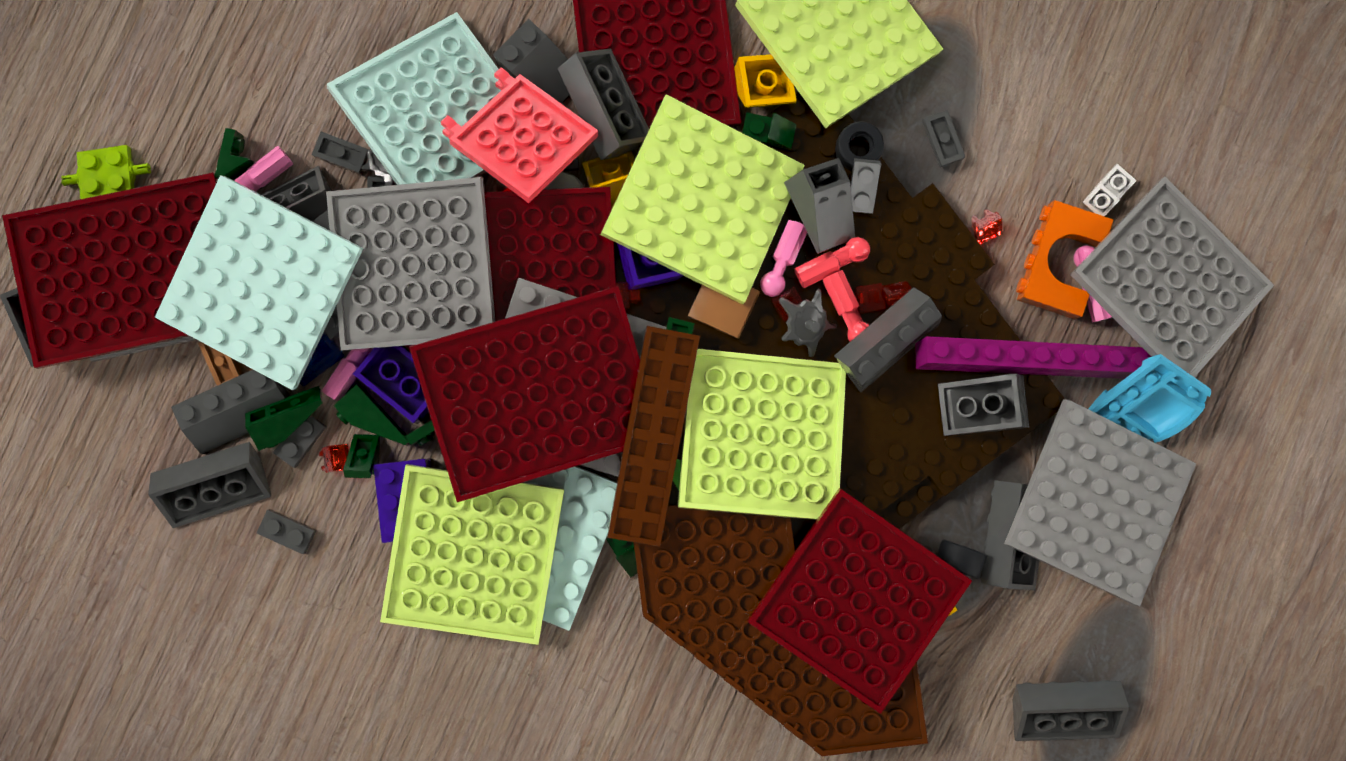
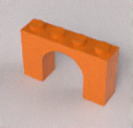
[1016,200,1113,319]

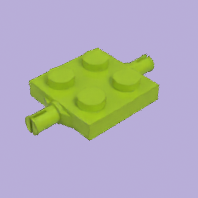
[61,145,151,199]

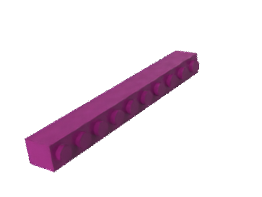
[915,336,1151,379]

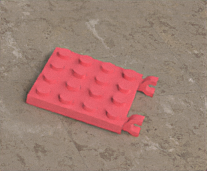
[441,67,598,203]

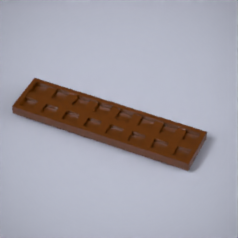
[607,326,700,547]

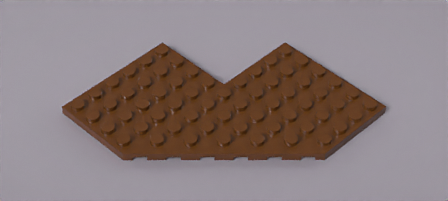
[634,505,928,757]

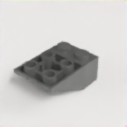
[784,158,855,254]

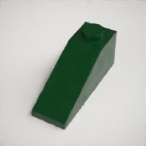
[334,385,410,446]
[245,386,323,451]

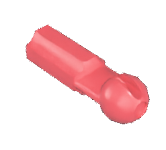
[794,237,870,288]
[822,270,869,342]

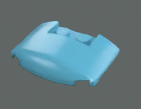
[1089,354,1211,443]

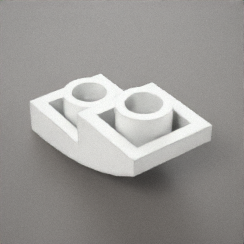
[1082,164,1137,217]

